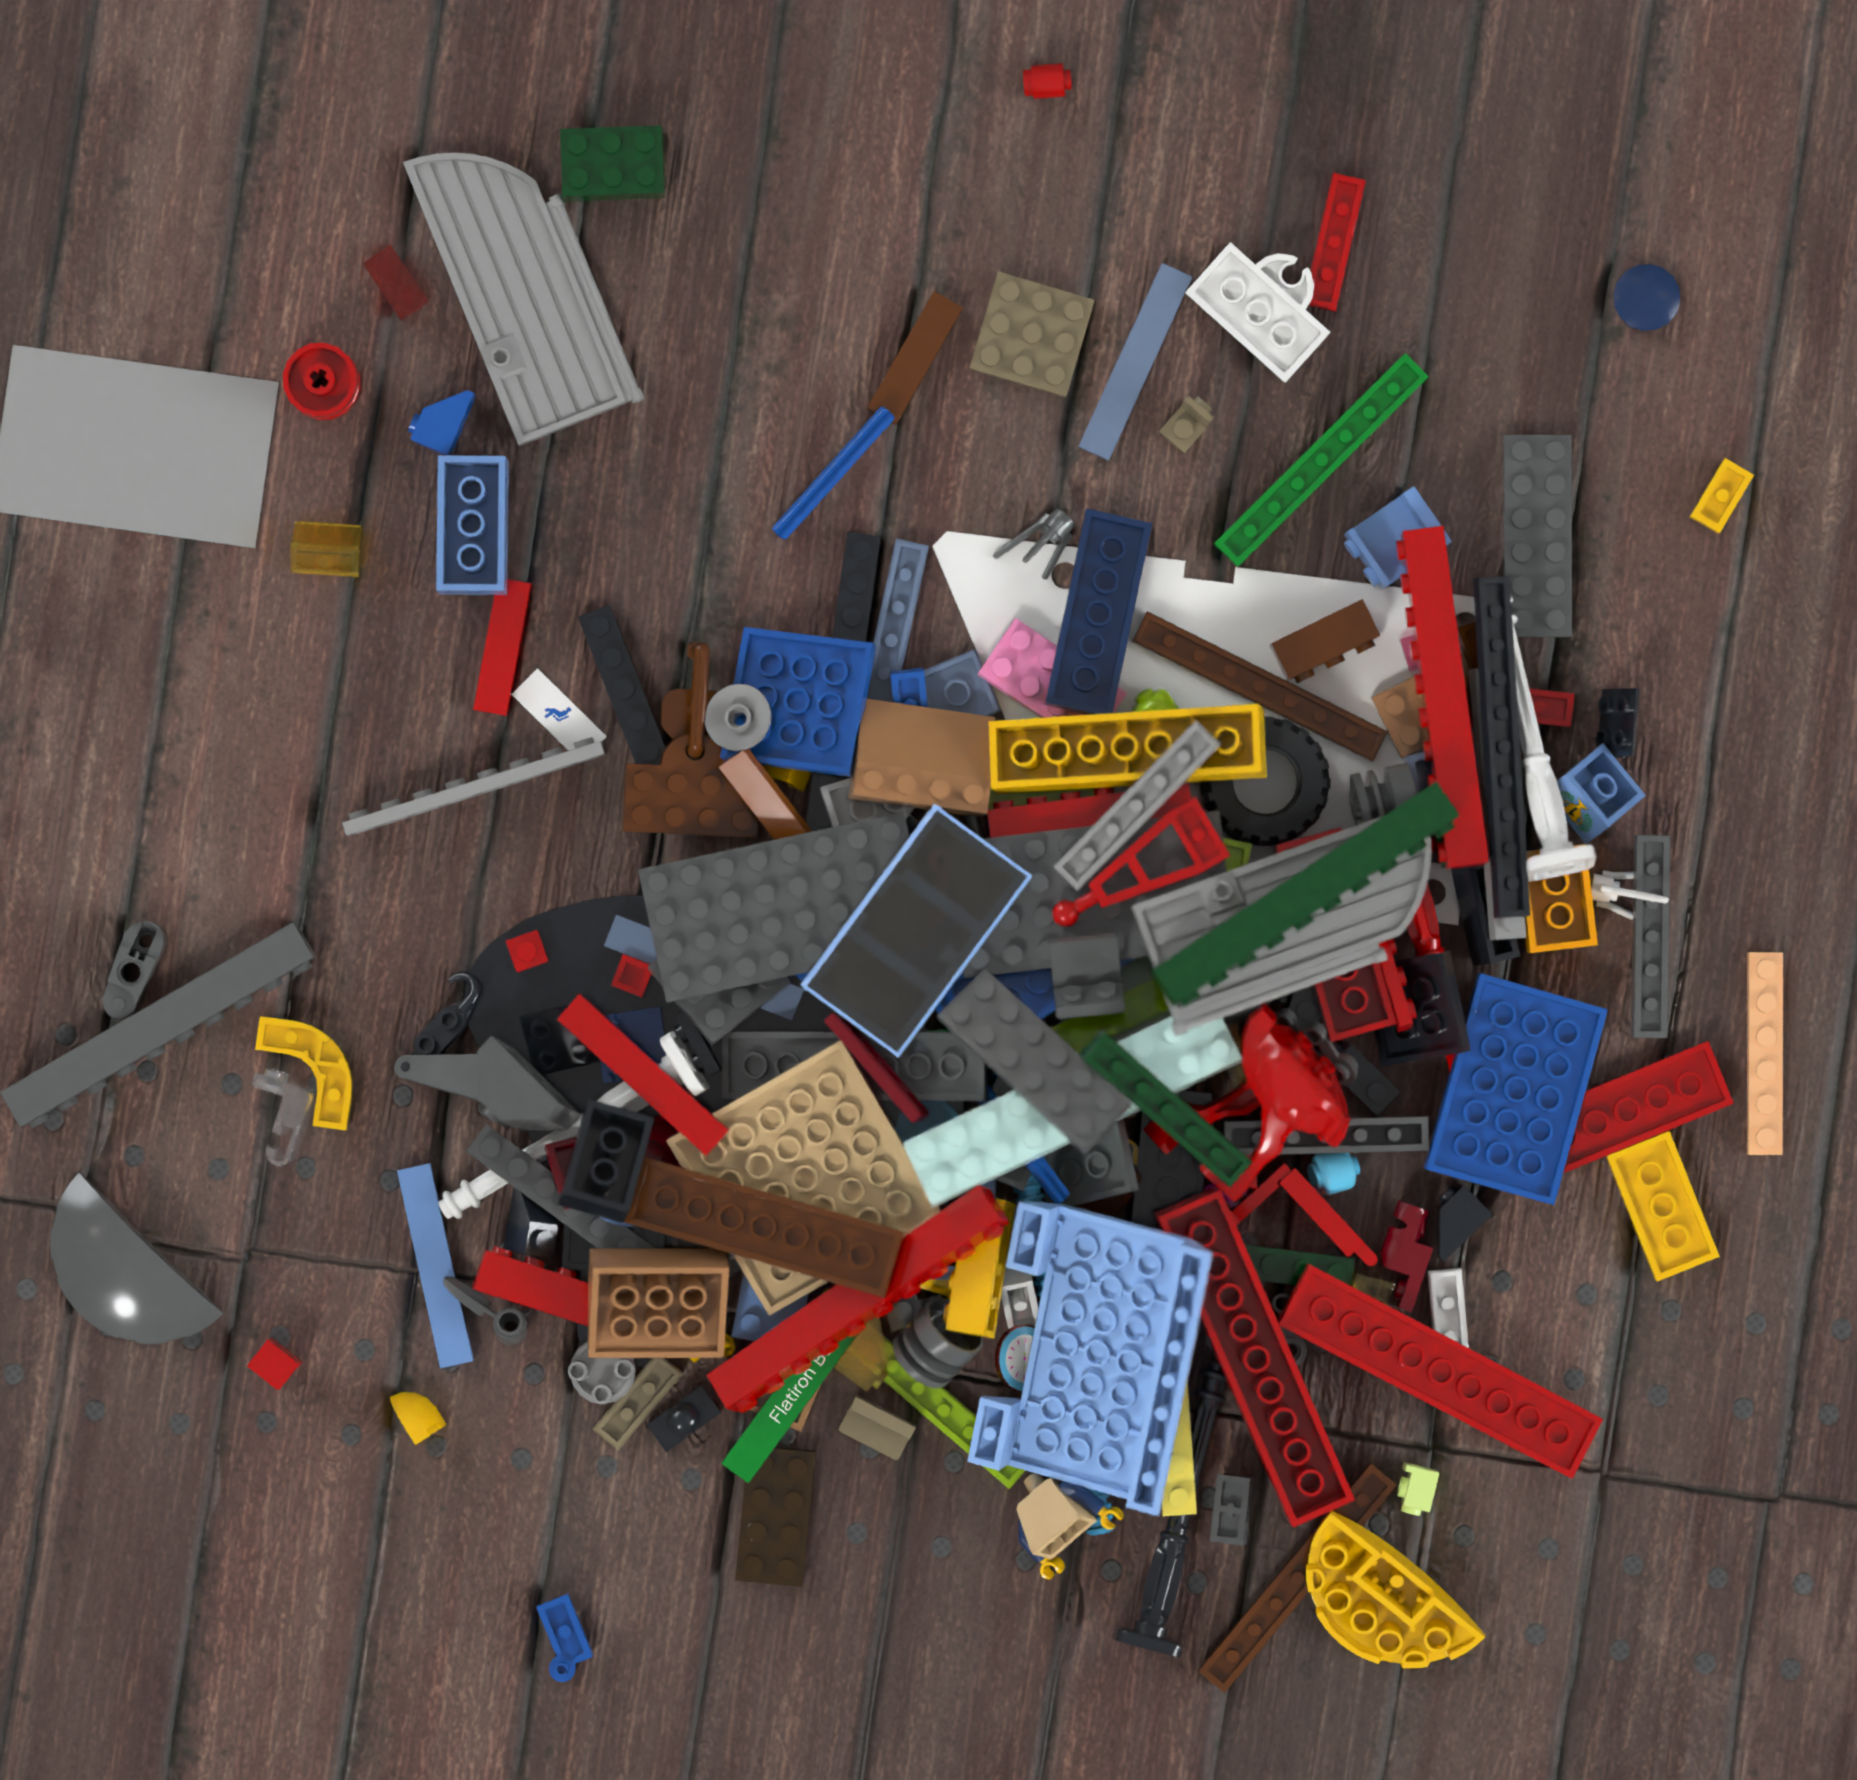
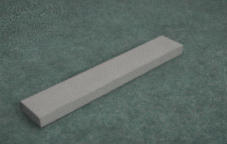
[1054,720,1222,891]

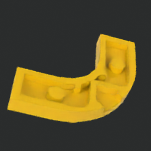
[255,1016,353,1131]

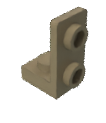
[1159,396,1214,454]

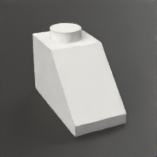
[1001,1257,1039,1332]

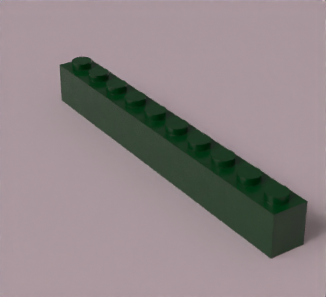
[1150,781,1460,1007]

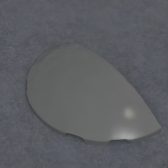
[50,1172,224,1344]

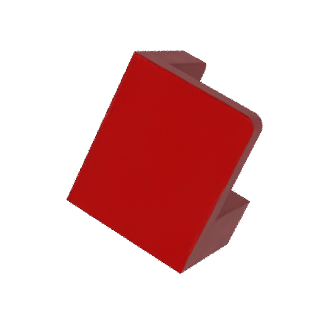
[247,1337,303,1390]

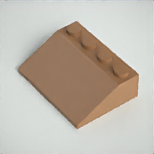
[848,699,995,818]
[588,1248,729,1358]

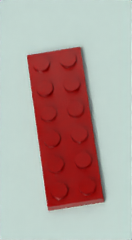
[1563,1041,1734,1173]

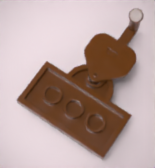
[622,642,758,838]

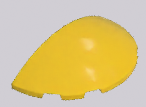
[1306,1511,1485,1668]

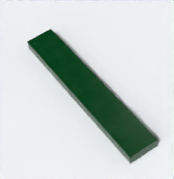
[1079,1029,1252,1187]

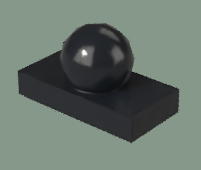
[647,1385,721,1452]

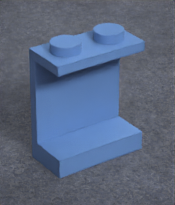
[1344,486,1452,590]

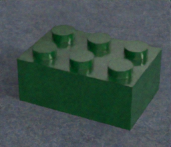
[560,125,666,202]

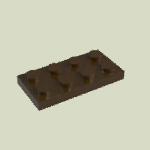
[735,1447,816,1587]

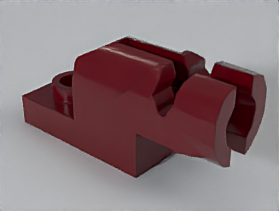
[1380,1200,1433,1312]

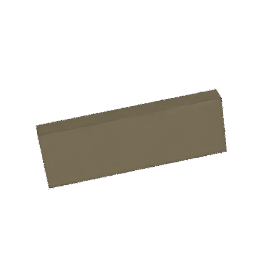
[593,1358,684,1451]

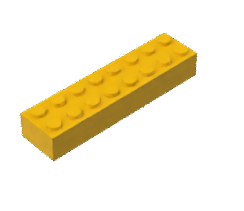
[989,704,1267,794]

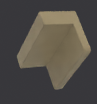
[839,1394,916,1460]

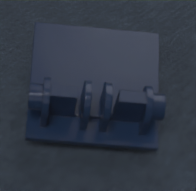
[600,1007,667,1084]

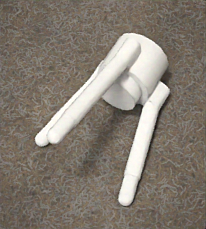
[1591,870,1669,920]

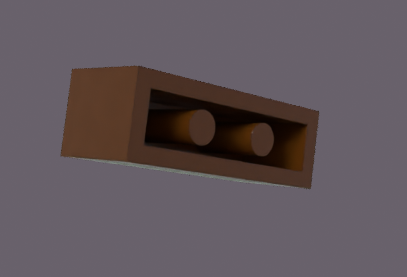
[1269,599,1380,684]

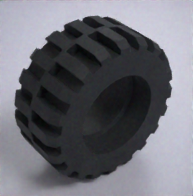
[1200,717,1331,846]

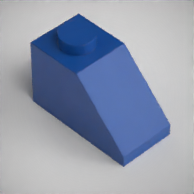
[408,390,476,456]

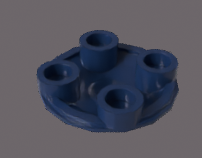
[1613,264,1680,331]

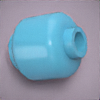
[1307,1153,1360,1195]

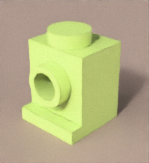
[1397,1462,1439,1516]

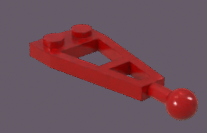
[1052,797,1230,927]

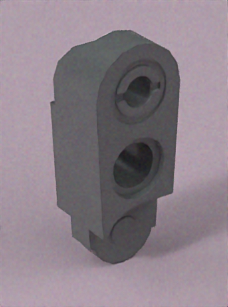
[102,921,168,1019]

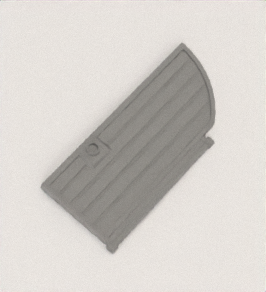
[403,152,645,446]
[1131,815,1431,1036]

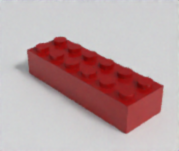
[1273,827,1397,1042]

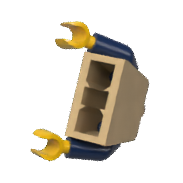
[1016,1473,1124,1579]

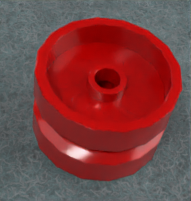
[283,342,361,421]

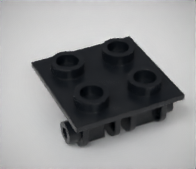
[1596,688,1640,758]
[519,1005,600,1075]

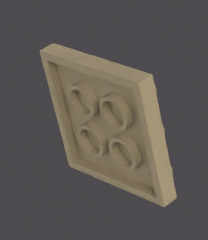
[969,271,1095,398]

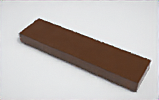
[867,291,963,425]

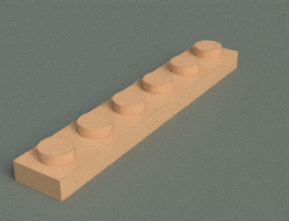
[1747,952,1783,1155]

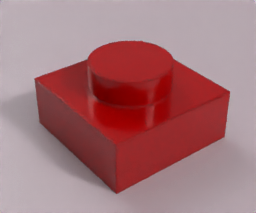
[505,930,549,973]
[611,954,652,998]

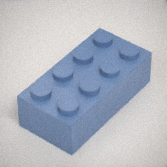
[436,455,509,595]

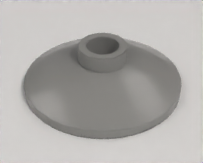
[705,684,771,751]

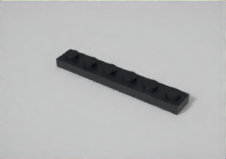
[578,605,666,765]

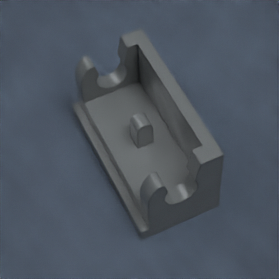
[1210,1473,1256,1546]

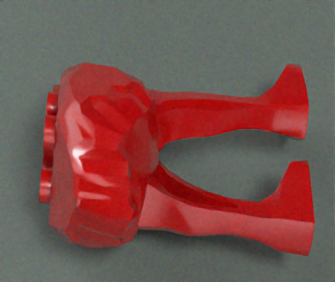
[1181,1003,1350,1202]

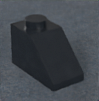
[1437,1184,1492,1262]
[503,1187,558,1258]

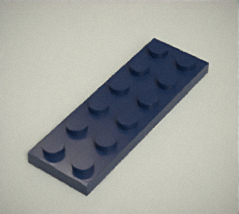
[1044,508,1152,715]

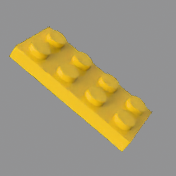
[1606,1131,1720,1281]

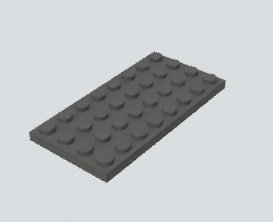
[949,811,1227,978]
[638,812,933,1003]

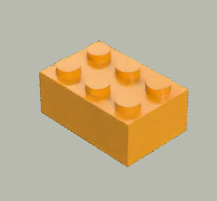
[1524,844,1598,953]

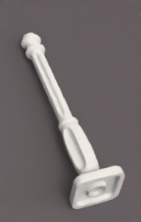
[1511,596,1596,882]
[438,1031,710,1219]

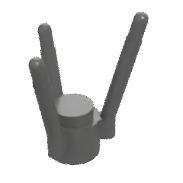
[993,508,1076,580]

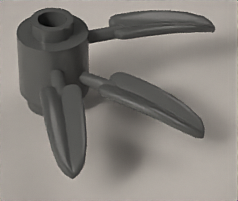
[443,1243,571,1346]

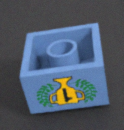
[1557,744,1646,844]

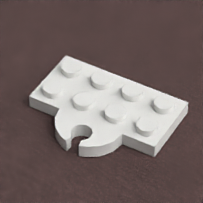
[1185,242,1331,383]

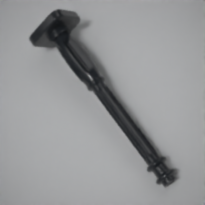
[1112,1362,1227,1657]

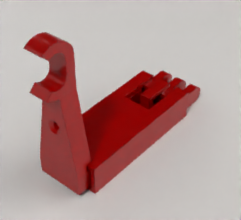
[1230,1162,1378,1266]

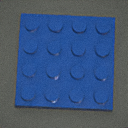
[720,627,876,777]

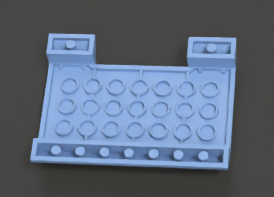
[967,1201,1213,1516]

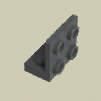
[1049,933,1125,1019]

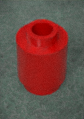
[1023,63,1072,99]

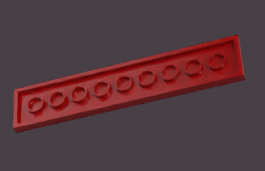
[1278,1264,1603,1479]

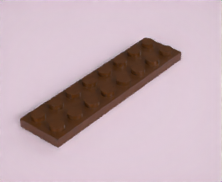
[624,1157,904,1298]

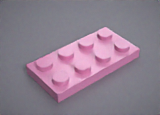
[977,618,1127,718]

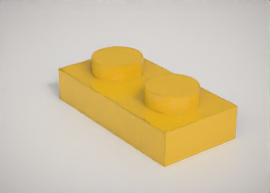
[1689,458,1754,534]

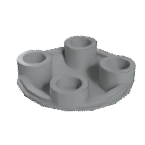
[568,1341,636,1404]

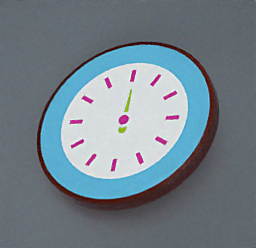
[995,1325,1035,1392]

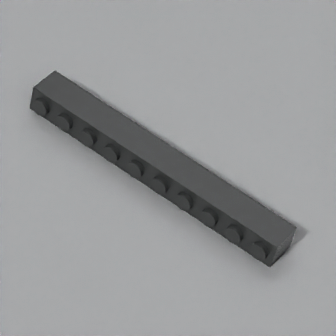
[0,922,317,1129]

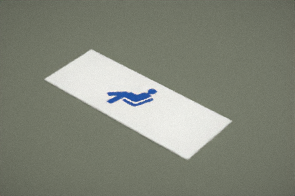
[512,668,607,751]

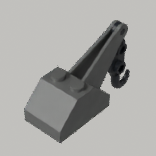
[394,971,581,1132]

